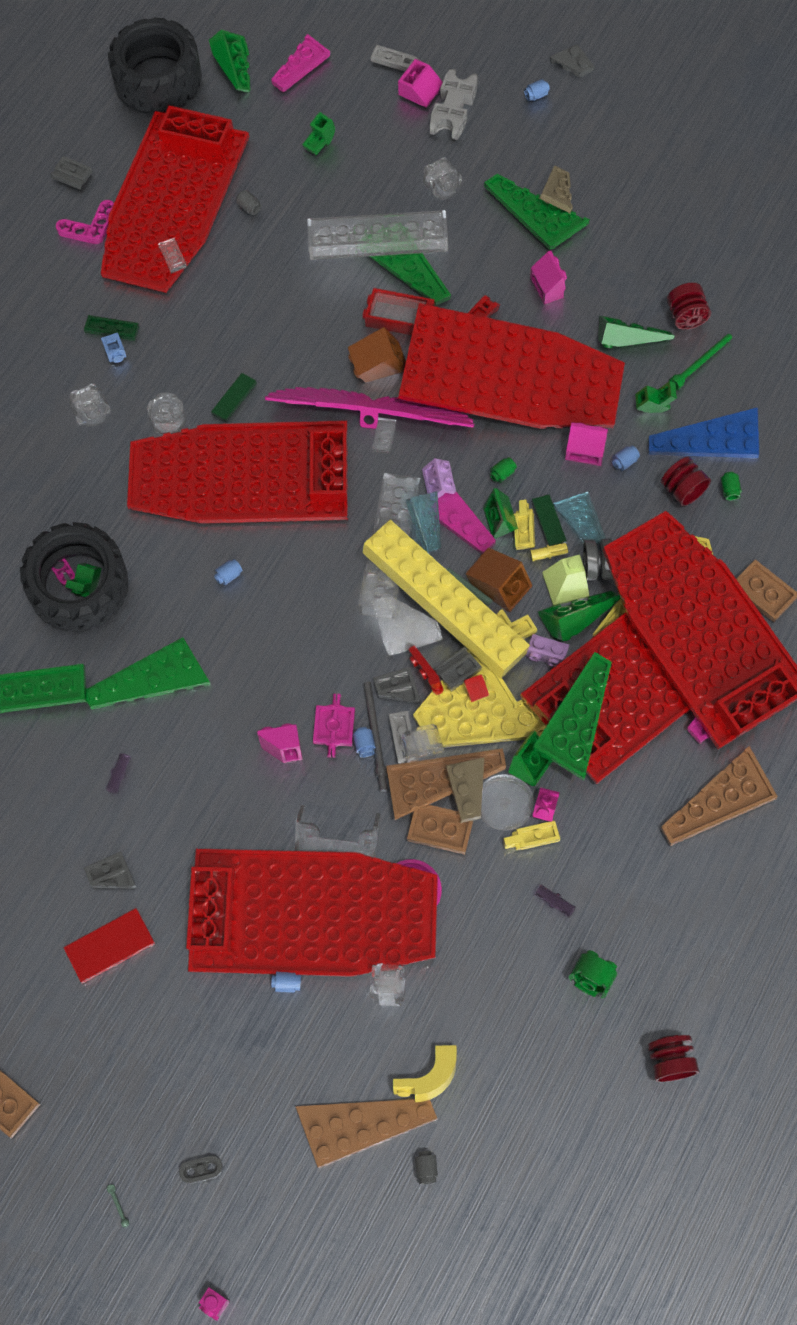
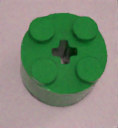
[569,950,617,998]

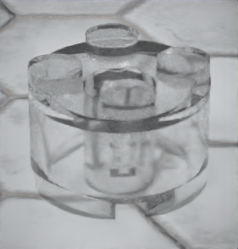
[423,157,462,200]
[69,384,111,427]
[147,393,186,434]
[399,724,444,763]
[370,963,406,1007]

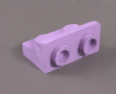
[422,458,456,502]
[526,634,569,667]

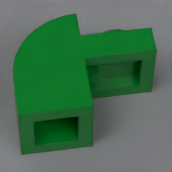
[302,112,335,156]
[635,381,677,413]
[65,563,102,597]

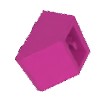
[398,59,443,108]
[530,250,567,305]
[565,423,608,466]
[257,723,303,763]

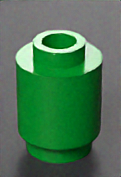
[489,457,517,483]
[720,472,742,501]

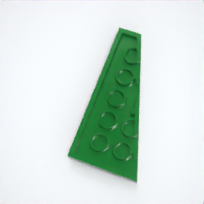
[484,174,590,250]
[355,221,451,306]
[86,637,211,710]
[533,652,612,780]

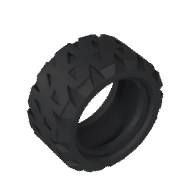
[108,18,202,112]
[20,522,129,632]

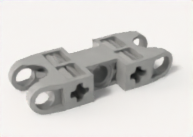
[430,69,478,140]

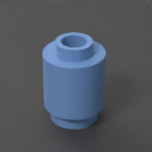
[524,79,550,101]
[612,445,640,471]
[214,559,243,585]
[353,727,376,758]
[271,971,301,993]

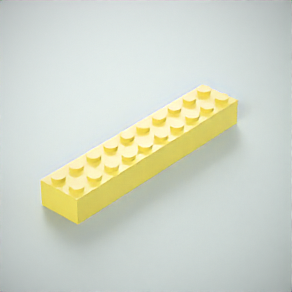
[362,519,530,679]

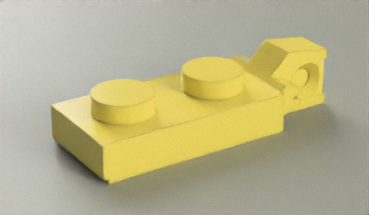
[514,499,535,550]
[503,821,560,850]

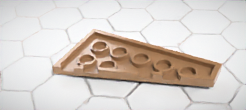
[661,746,778,846]
[386,748,506,820]
[295,1099,437,1168]

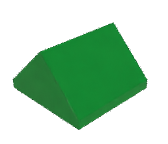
[483,488,518,539]
[508,730,553,786]

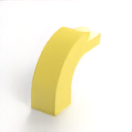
[393,1045,457,1102]

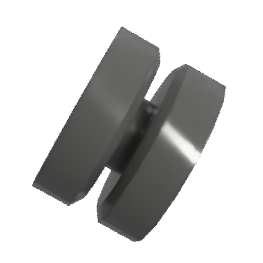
[582,538,613,581]

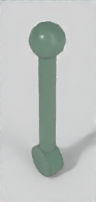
[107,1184,129,1227]

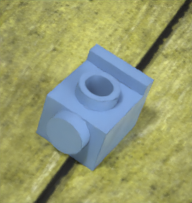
[101,332,126,363]

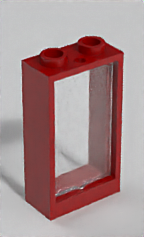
[363,288,435,335]

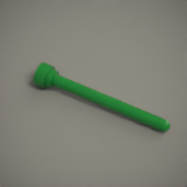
[669,334,732,390]

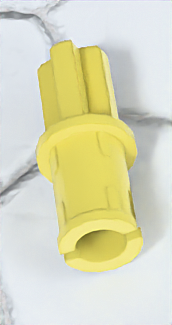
[530,543,568,562]

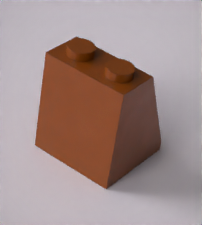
[348,327,406,383]
[466,547,533,612]

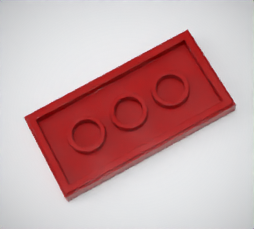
[63,908,155,984]

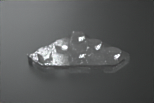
[372,596,443,656]

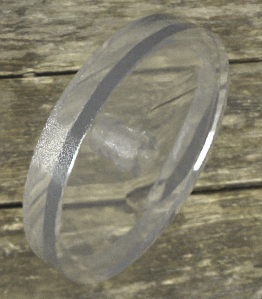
[481,774,534,830]

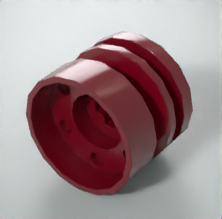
[667,282,711,330]
[661,457,711,506]
[647,1035,699,1082]

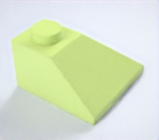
[542,555,589,605]

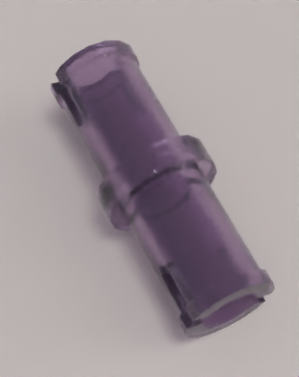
[105,753,131,794]
[535,884,576,917]

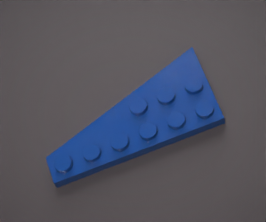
[648,407,759,458]

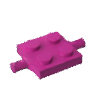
[313,693,355,758]

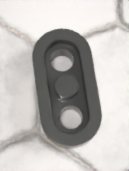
[179,1156,223,1184]

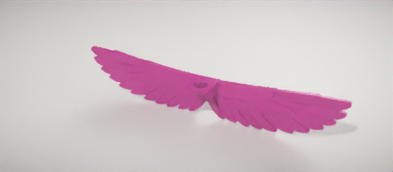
[265,387,474,429]

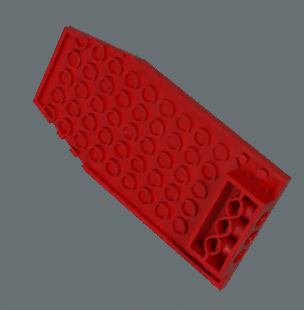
[101,105,250,293]
[398,303,625,429]
[127,421,348,523]
[602,511,797,750]
[520,612,690,785]
[186,849,438,977]

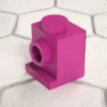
[532,787,560,822]
[199,1287,230,1321]

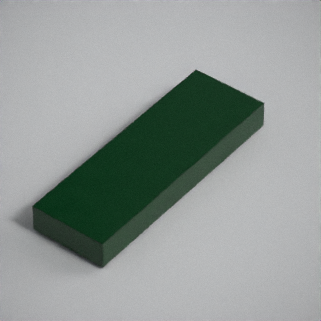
[84,315,140,341]
[211,373,257,423]
[532,494,567,546]

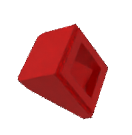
[464,674,489,703]

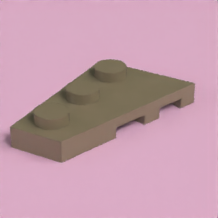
[540,165,573,213]
[446,757,484,823]

